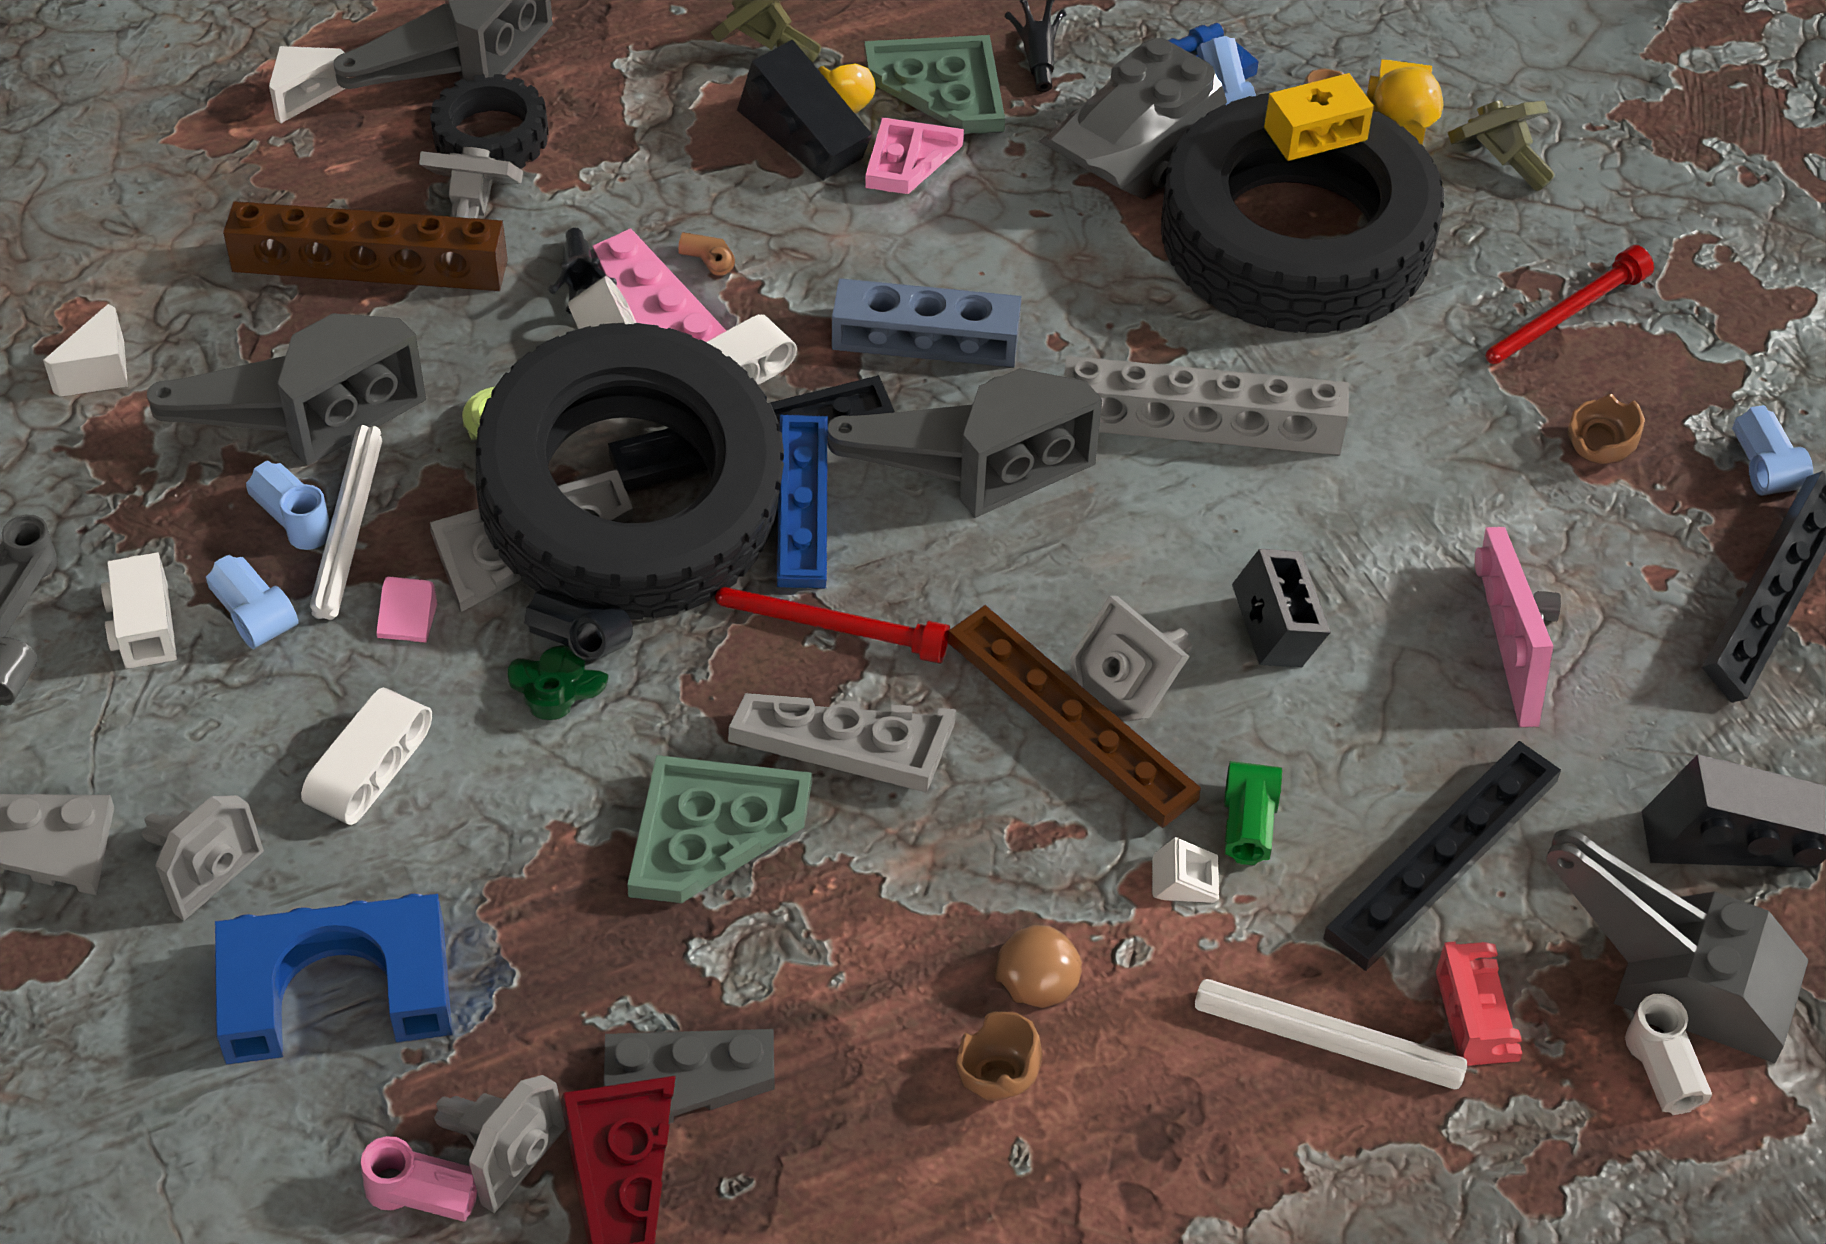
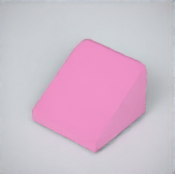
[376,577,437,643]

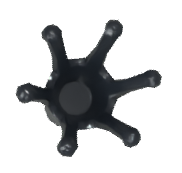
[1005,0,1067,92]
[548,228,617,314]

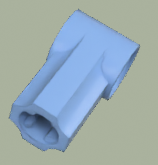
[1197,36,1256,105]
[1732,405,1813,496]
[246,460,331,550]
[206,554,298,649]

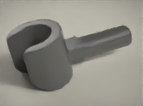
[1533,591,1561,622]

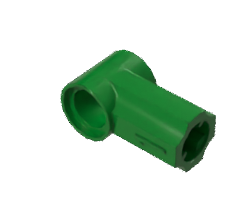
[1224,761,1282,866]

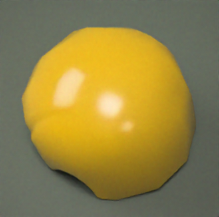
[818,64,875,114]
[1374,67,1444,128]

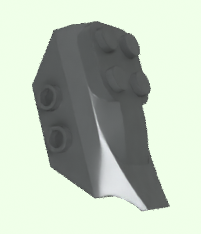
[1039,38,1227,200]

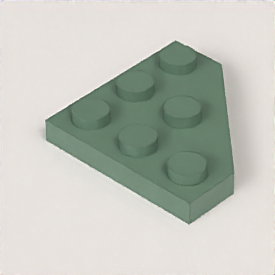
[864,35,1005,134]
[627,755,812,903]

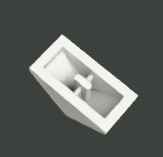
[269,46,349,123]
[43,304,128,397]

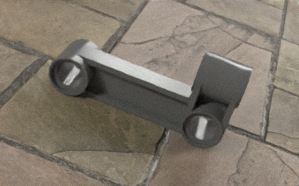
[0,514,58,706]

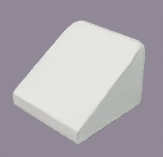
[1152,837,1219,903]

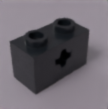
[1232,549,1331,667]

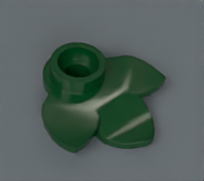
[508,645,608,720]

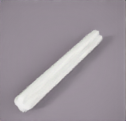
[310,425,382,620]
[1195,979,1467,1089]

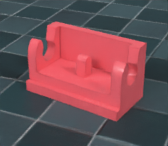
[1435,942,1522,1066]

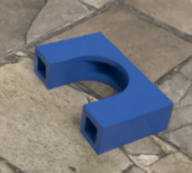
[215,894,452,1065]

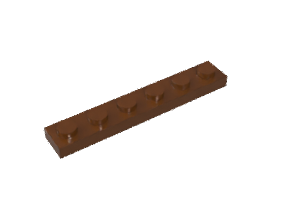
[948,605,1201,828]

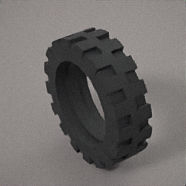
[430,74,549,169]

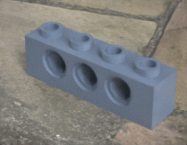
[832,278,1022,367]

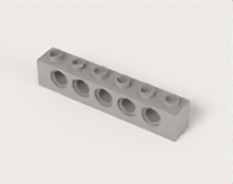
[1064,356,1349,455]

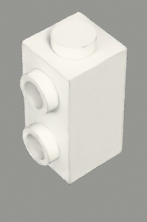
[101,552,177,669]

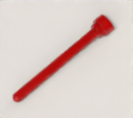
[1485,245,1654,364]
[715,587,950,664]

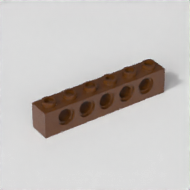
[223,201,508,291]

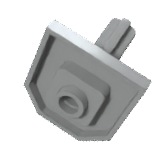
[419,147,523,218]
[1070,596,1192,722]
[142,795,264,921]
[434,1075,566,1214]

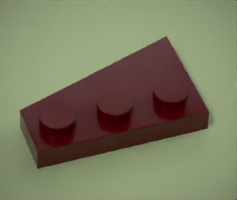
[560,1076,676,1244]

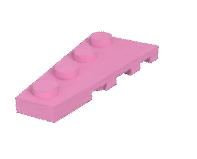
[593,228,726,342]
[1475,527,1553,727]

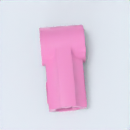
[361,1136,477,1222]

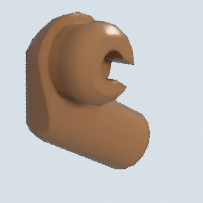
[678,232,735,275]

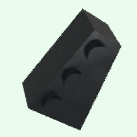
[737,39,872,181]
[1641,754,1826,868]

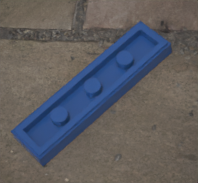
[777,415,828,588]

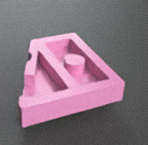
[865,118,964,194]

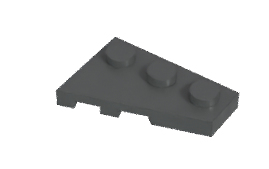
[604,1029,775,1124]

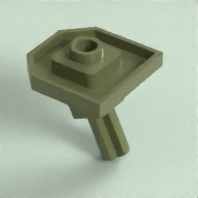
[711,0,821,63]
[1447,100,1555,191]

